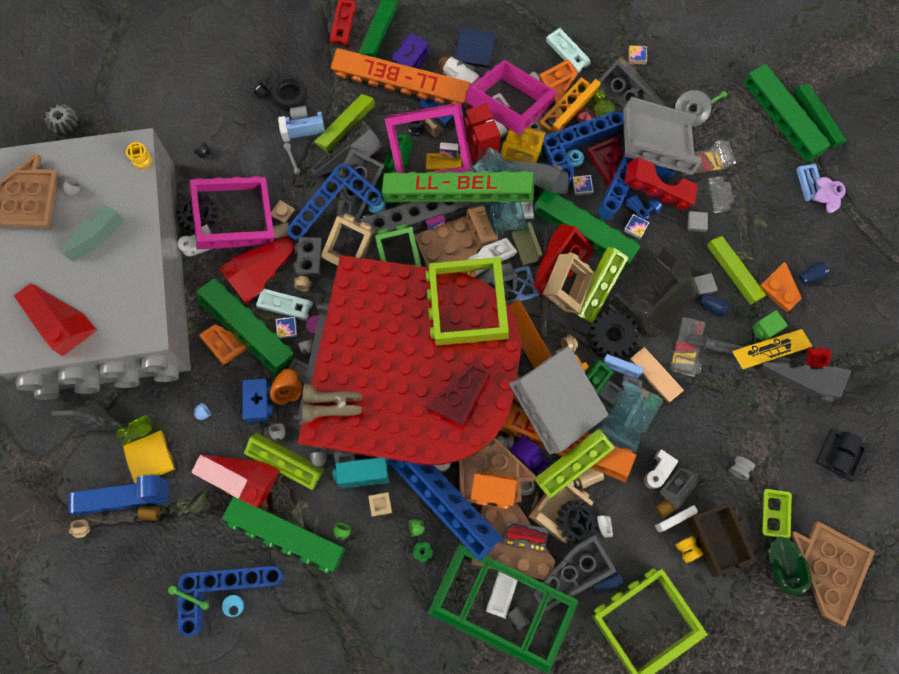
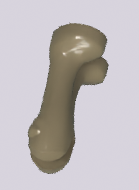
[302,384,362,422]

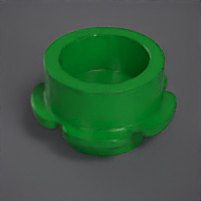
[413,542,433,562]

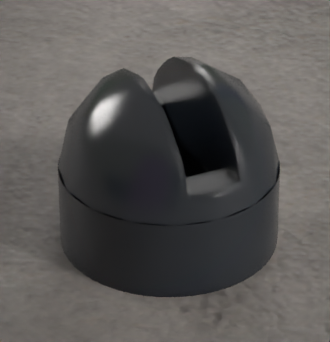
[254,82,269,98]
[194,143,210,158]

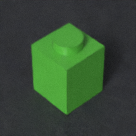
[752,310,788,341]

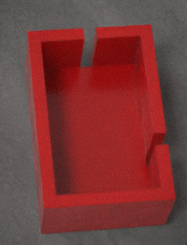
[463,103,501,165]

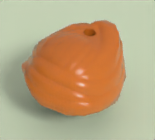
[270,369,303,405]

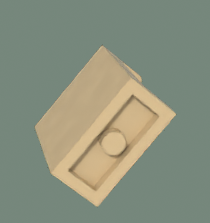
[529,481,593,543]

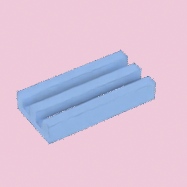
[796,164,820,201]
[603,354,644,379]

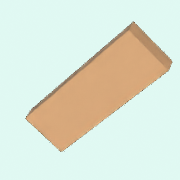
[629,347,684,403]

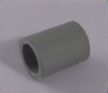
[507,606,530,630]

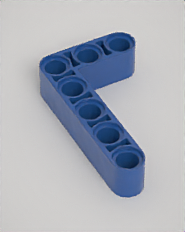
[542,111,624,186]
[598,154,676,220]
[288,163,382,239]
[68,475,170,515]
[178,566,285,637]

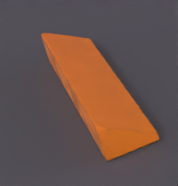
[509,299,552,369]

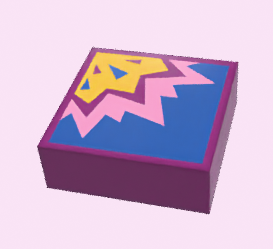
[425,214,445,230]

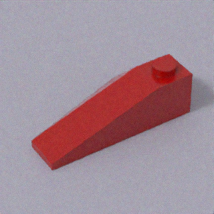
[533,224,595,297]
[219,236,295,303]
[14,283,97,356]
[191,455,280,507]

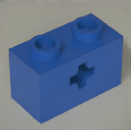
[243,379,273,423]

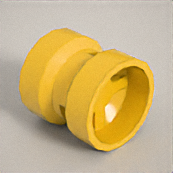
[126,142,152,169]
[675,535,704,563]

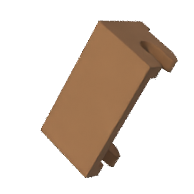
[466,206,498,250]

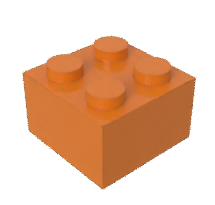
[471,471,519,509]

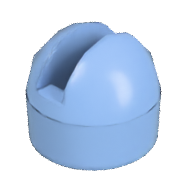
[194,403,211,420]

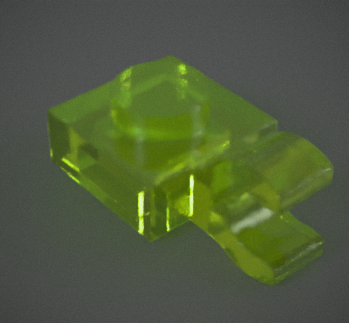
[593,89,616,117]
[116,414,152,446]

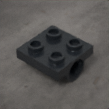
[815,427,870,482]

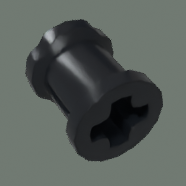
[408,120,424,136]

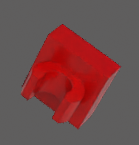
[806,346,832,368]

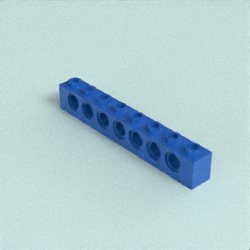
[386,459,503,561]

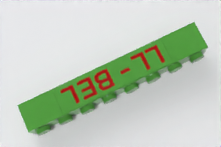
[382,171,535,202]

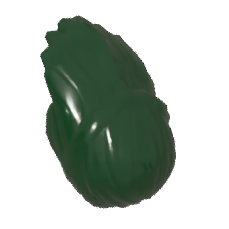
[768,537,812,596]

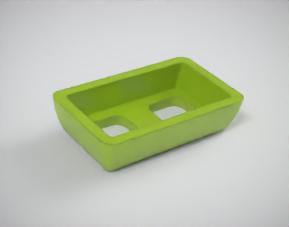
[762,489,792,538]

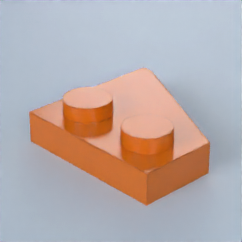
[539,59,578,105]
[760,262,802,313]
[199,324,247,365]

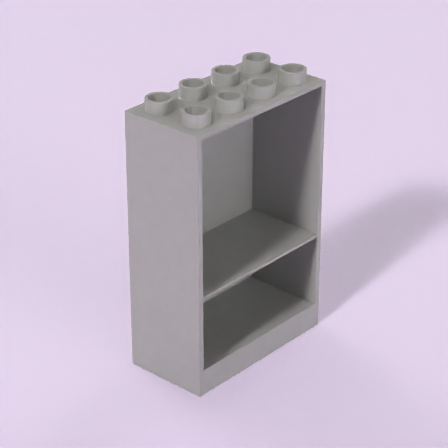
[0,128,191,400]

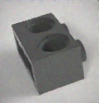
[294,237,324,280]

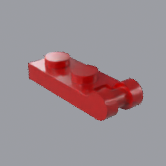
[330,0,356,46]

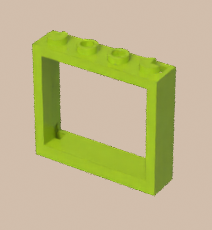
[426,257,509,346]
[592,568,708,674]

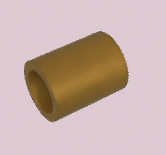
[654,499,677,518]
[138,505,161,521]

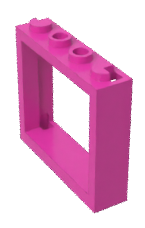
[465,60,557,135]
[385,103,473,173]
[189,176,274,250]

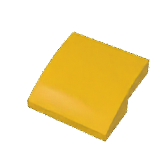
[500,127,546,163]
[123,430,175,484]

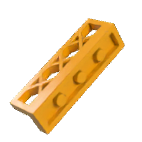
[539,77,601,134]

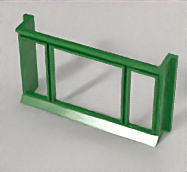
[428,544,579,673]

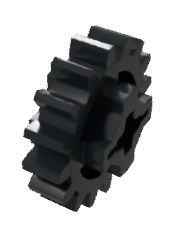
[176,193,218,233]
[556,500,599,546]

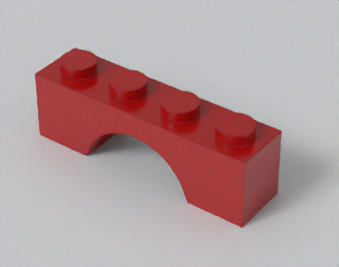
[625,157,698,210]

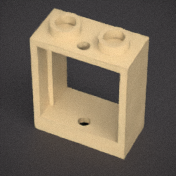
[321,213,376,266]
[543,253,595,313]

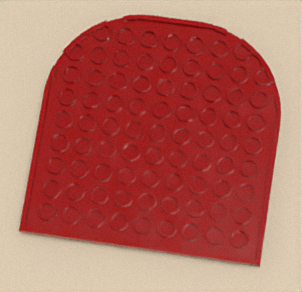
[298,255,521,465]

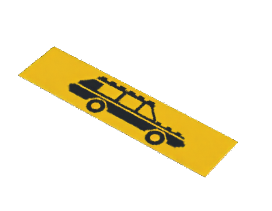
[732,329,813,369]

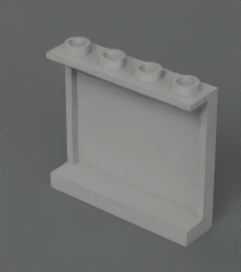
[623,97,702,175]
[509,346,609,454]

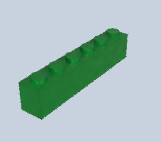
[743,64,831,163]
[533,190,641,270]
[196,279,294,376]
[222,496,346,574]

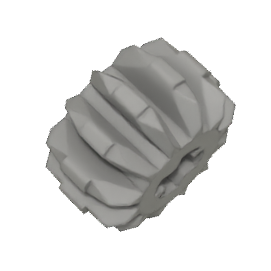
[44,104,79,135]

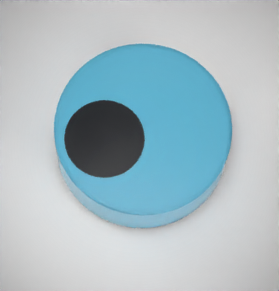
[222,595,245,617]

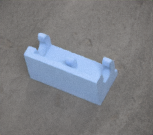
[285,112,325,139]

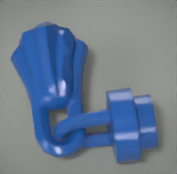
[625,194,662,220]

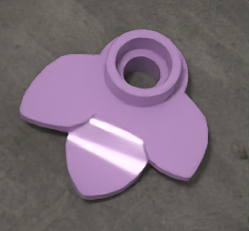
[814,177,846,213]

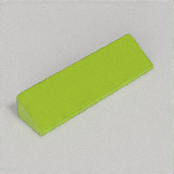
[314,94,375,153]
[707,236,766,305]
[573,247,629,323]
[535,429,615,499]
[244,433,324,490]

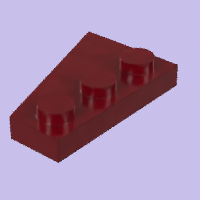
[586,137,622,194]
[426,362,491,426]

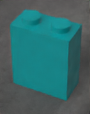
[333,458,389,489]

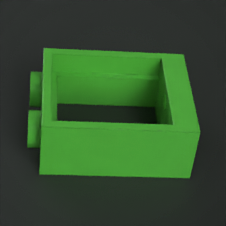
[374,224,422,267]

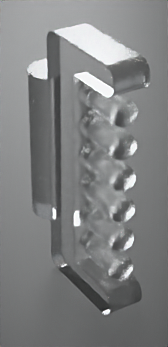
[707,176,734,213]

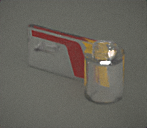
[682,140,736,175]
[671,317,705,377]

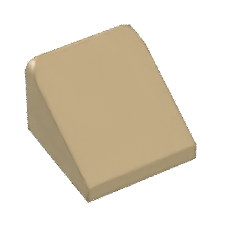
[423,118,444,137]

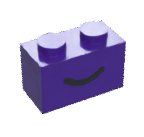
[391,33,429,69]

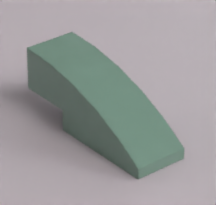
[61,205,123,260]

